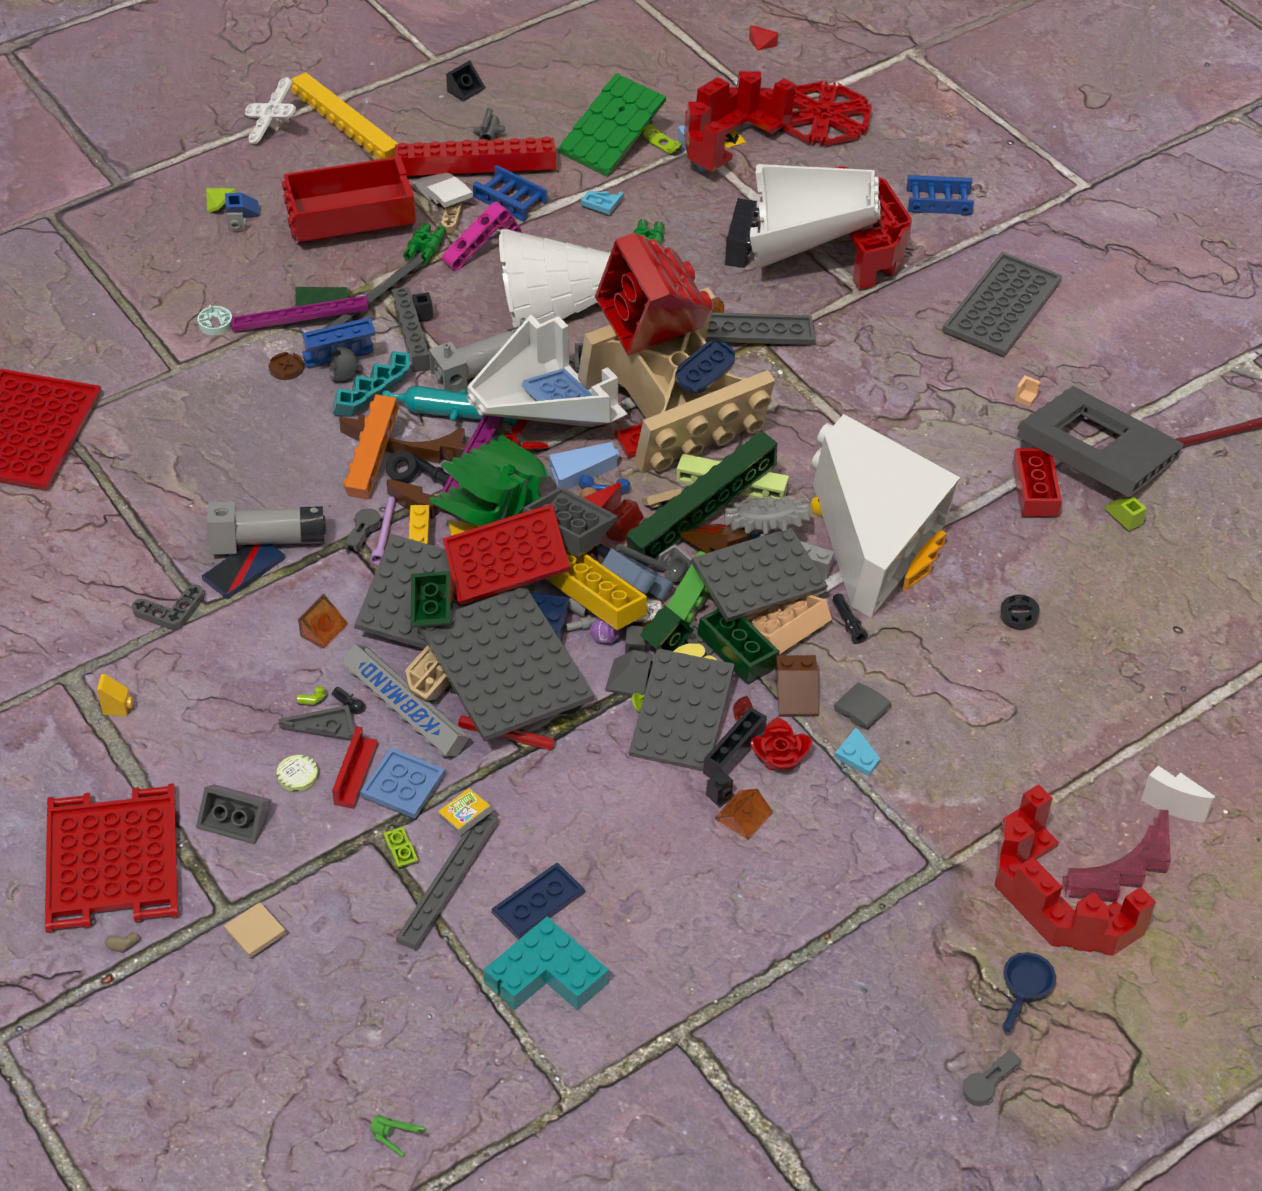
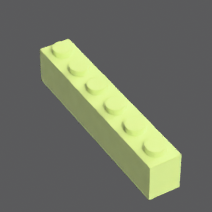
[676,454,789,499]

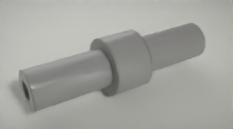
[565,617,599,631]

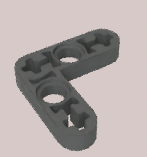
[132,584,204,630]

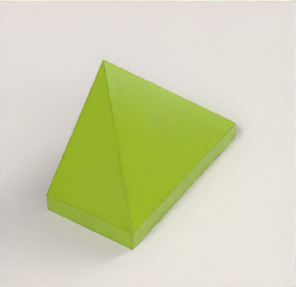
[206,188,236,213]

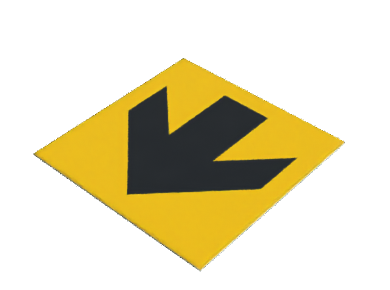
[724,130,746,148]

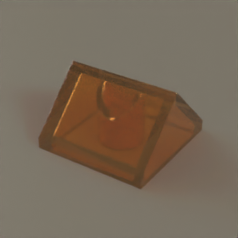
[298,594,348,648]
[715,789,773,840]

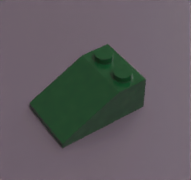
[410,571,454,628]

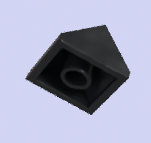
[446,60,485,101]

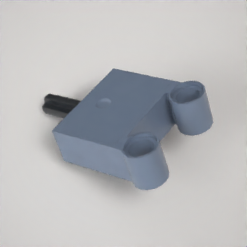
[595,544,674,601]

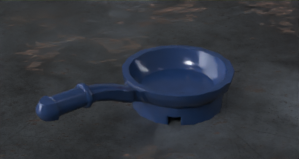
[1002,952,1056,1032]

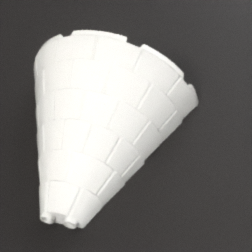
[499,229,611,328]

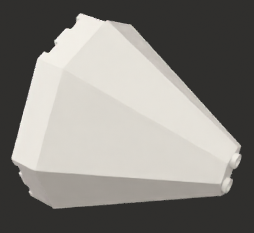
[467,315,627,427]

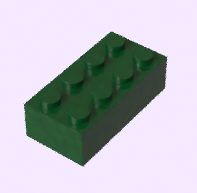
[697,609,780,683]

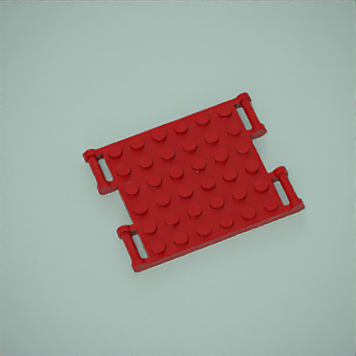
[45,783,179,933]

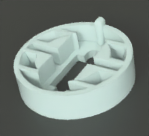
[197,305,232,335]

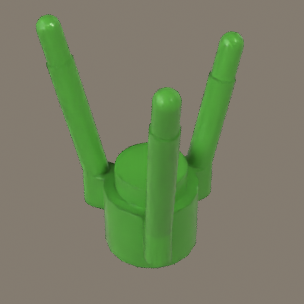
[370,1114,426,1157]

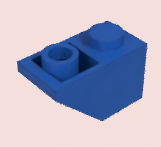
[225,193,260,217]

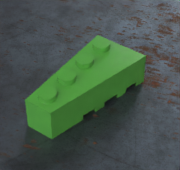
[667,551,710,625]

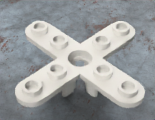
[245,77,296,145]

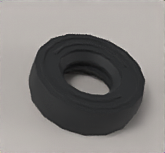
[385,451,419,483]

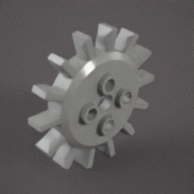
[724,496,810,534]

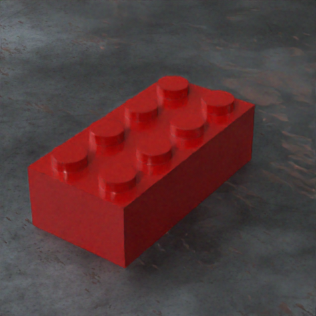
[1012,448,1062,516]

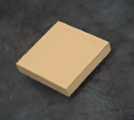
[224,902,286,958]

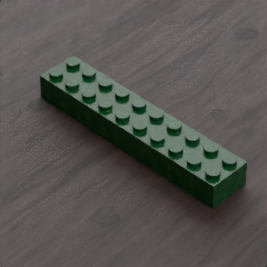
[626,431,778,566]

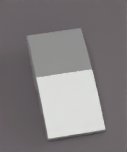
[414,173,473,208]

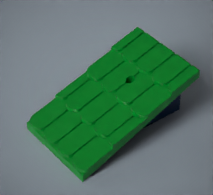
[558,73,666,177]

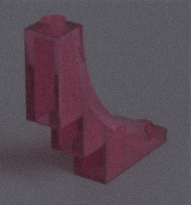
[1061,809,1171,903]

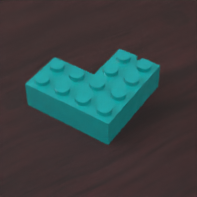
[483,917,609,1011]

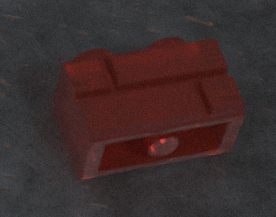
[606,499,644,542]

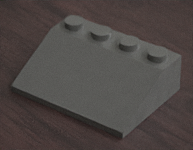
[523,487,618,557]

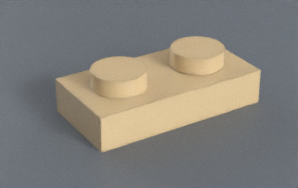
[642,488,682,508]

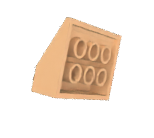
[745,595,832,655]

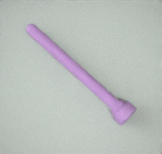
[370,496,395,565]

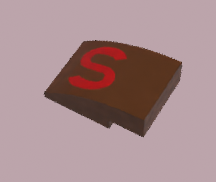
[680,524,751,553]

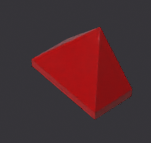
[749,25,779,51]

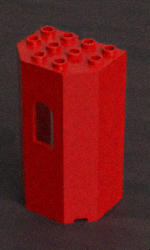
[281,156,416,244]

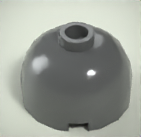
[330,346,359,381]

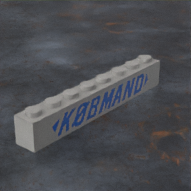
[342,643,469,757]

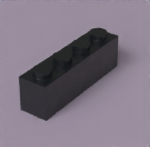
[703,707,767,778]

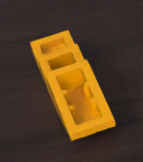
[903,529,947,592]

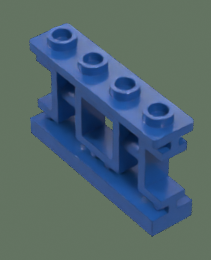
[302,317,375,368]

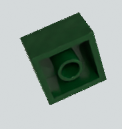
[640,605,694,651]

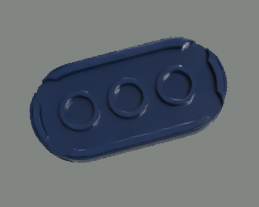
[675,341,735,393]

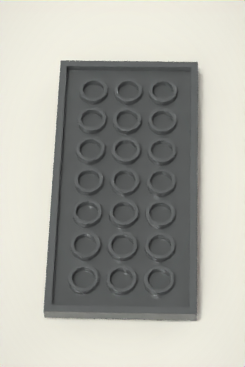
[942,252,1062,356]

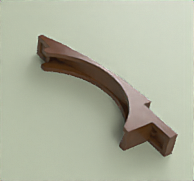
[339,414,467,464]

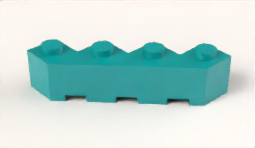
[333,351,410,417]

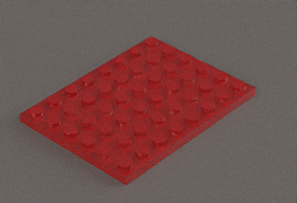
[0,369,102,490]

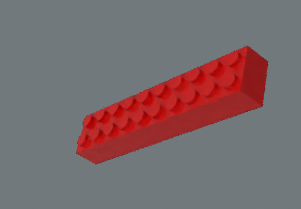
[395,136,556,176]

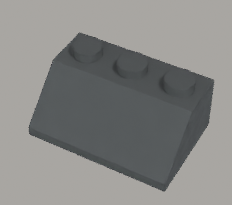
[196,784,272,843]

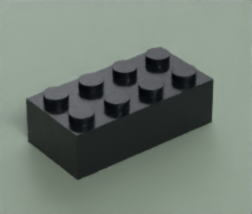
[725,198,759,268]

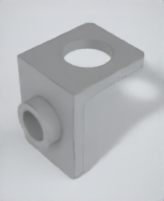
[226,213,246,232]
[659,544,692,569]

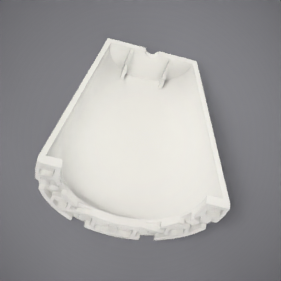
[750,164,881,268]

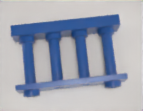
[472,165,548,222]
[906,175,974,215]

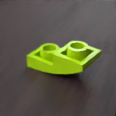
[383,826,418,868]

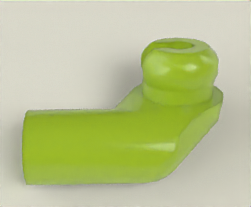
[297,686,326,705]

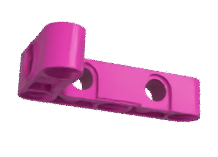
[442,202,522,271]

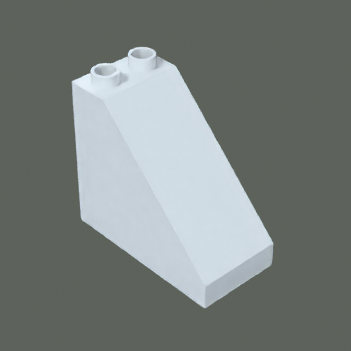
[811,414,960,618]

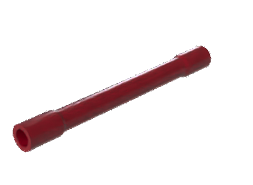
[1176,417,1262,448]

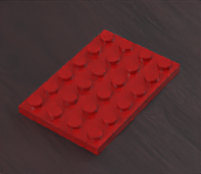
[442,504,571,605]

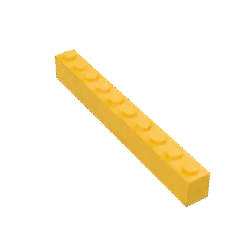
[291,72,399,159]

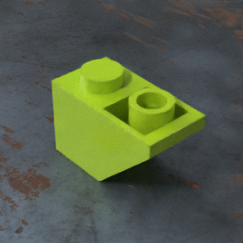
[1104,497,1147,531]

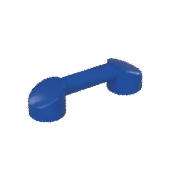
[579,475,630,495]

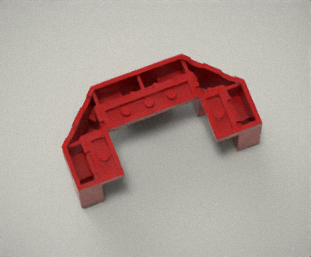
[684,71,796,172]
[835,166,912,289]
[994,784,1156,956]

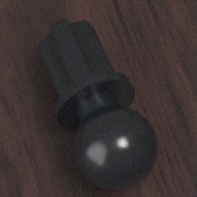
[331,686,365,715]

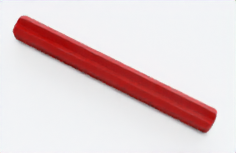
[458,715,555,750]

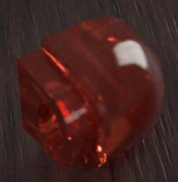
[733,695,754,721]

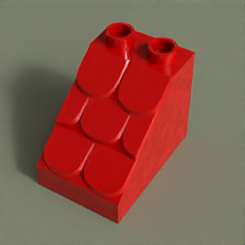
[595,233,712,356]

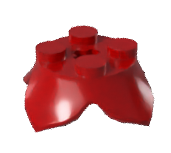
[750,716,813,770]

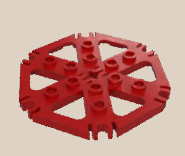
[781,81,872,146]

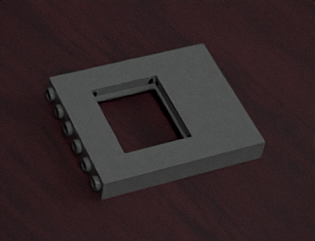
[1017,386,1184,497]

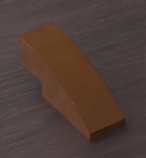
[386,479,438,519]

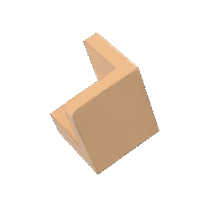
[1014,376,1041,407]

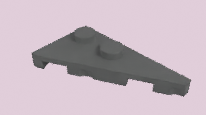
[278,705,354,740]

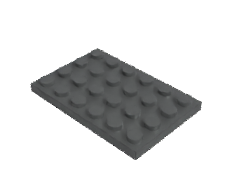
[691,528,828,622]
[629,649,735,771]

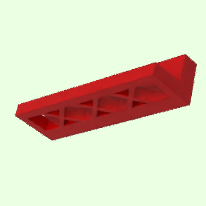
[332,726,378,809]

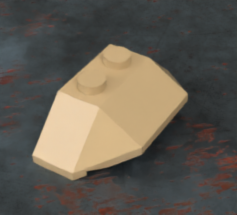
[405,645,450,701]

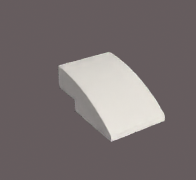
[1141,766,1215,823]

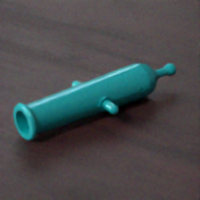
[382,386,520,425]

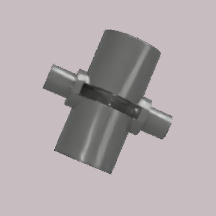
[473,108,505,141]

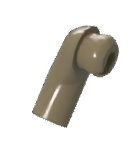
[105,932,139,952]

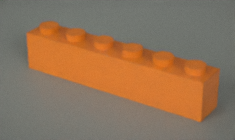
[343,394,399,499]

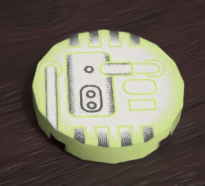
[276,755,318,791]

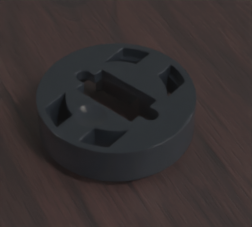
[1000,594,1040,630]

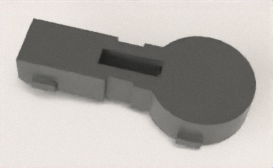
[344,508,382,551]
[963,1049,1022,1106]

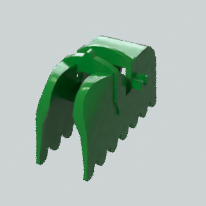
[429,435,549,526]

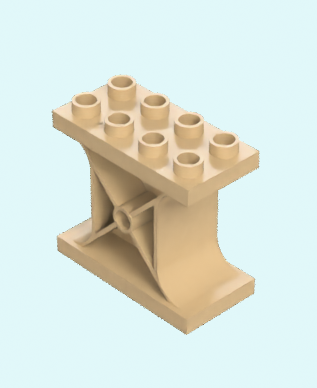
[578,287,775,473]

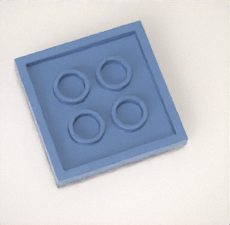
[522,368,592,401]
[360,747,445,819]

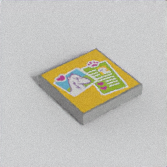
[437,787,494,835]

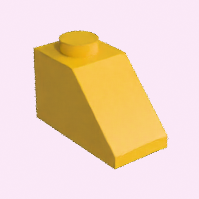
[97,674,133,716]

